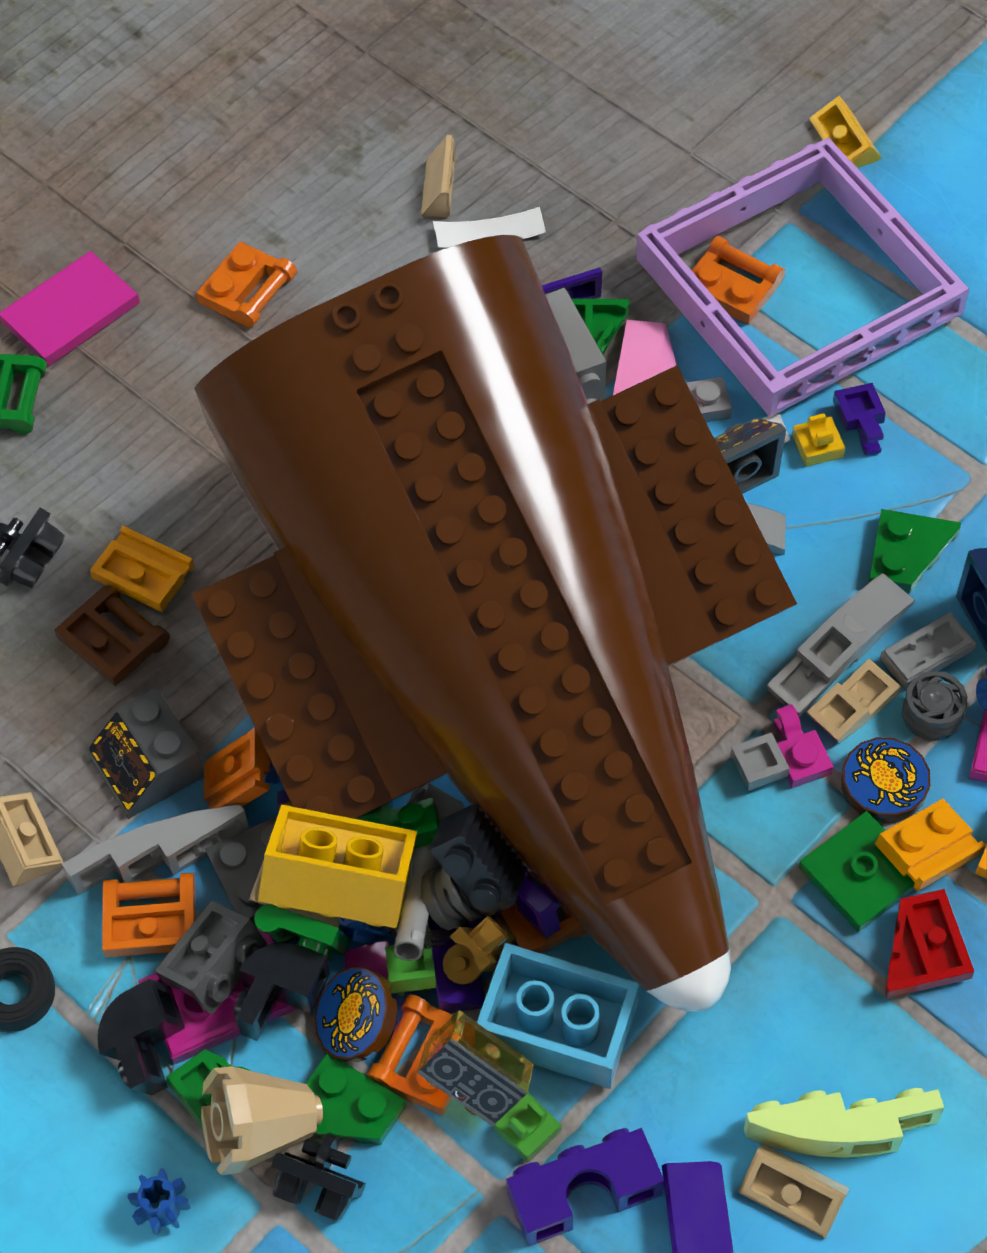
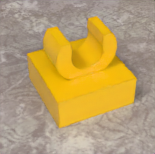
[792,413,845,467]

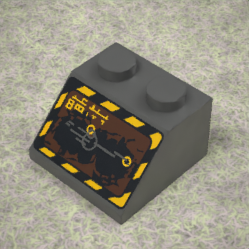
[714,418,786,494]
[87,687,204,819]

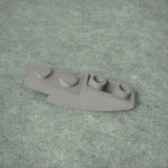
[767,573,915,717]

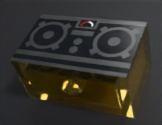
[417,1010,534,1127]

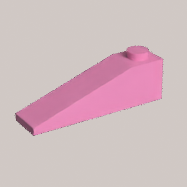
[613,320,677,395]

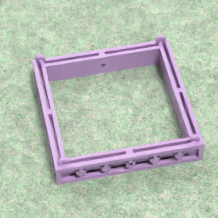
[636,137,969,417]

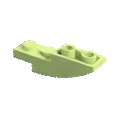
[744,1088,944,1158]

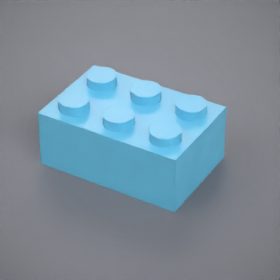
[475,943,640,1089]

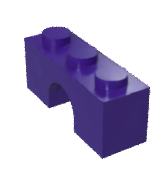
[506,1128,664,1247]

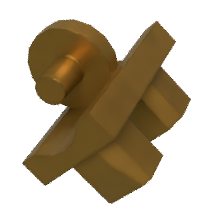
[443,916,517,984]

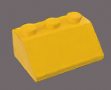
[258,805,417,929]

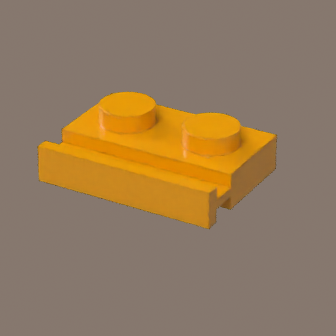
[90,526,195,613]
[875,798,986,892]

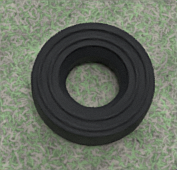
[0,947,55,1031]

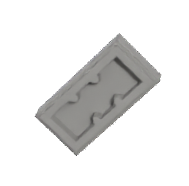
[880,612,976,690]

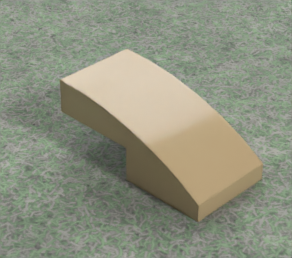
[807,659,901,743]

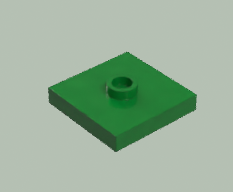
[798,811,915,933]

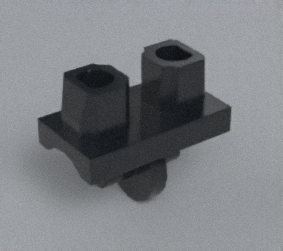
[0,507,65,588]
[271,1132,366,1221]

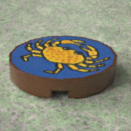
[841,737,931,822]
[315,967,397,1062]

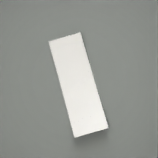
[433,207,546,248]

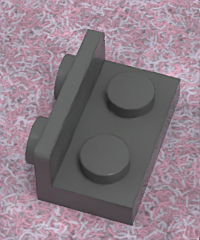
[155,900,267,1014]

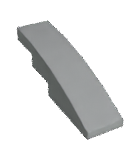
[61,804,249,895]

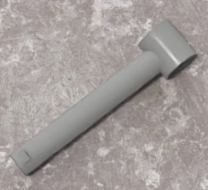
[394,783,464,961]

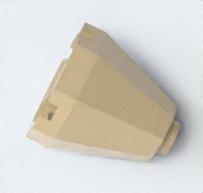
[201,1066,323,1175]

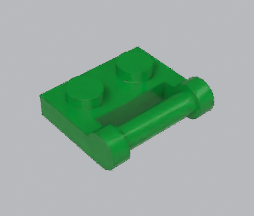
[0,354,47,434]
[254,904,352,960]

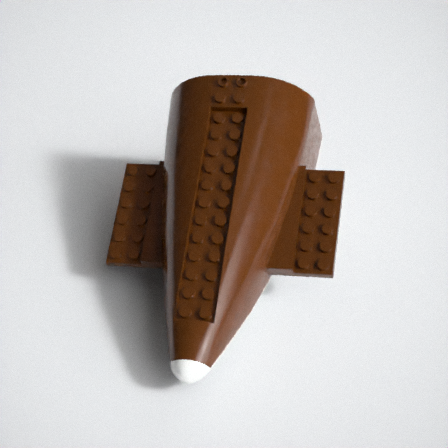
[192,235,797,1012]

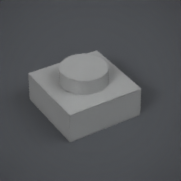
[687,377,732,422]
[730,732,790,791]

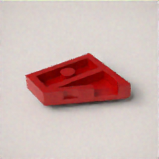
[885,889,975,999]

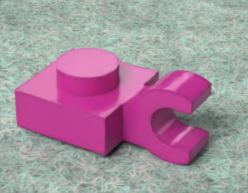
[773,704,834,788]

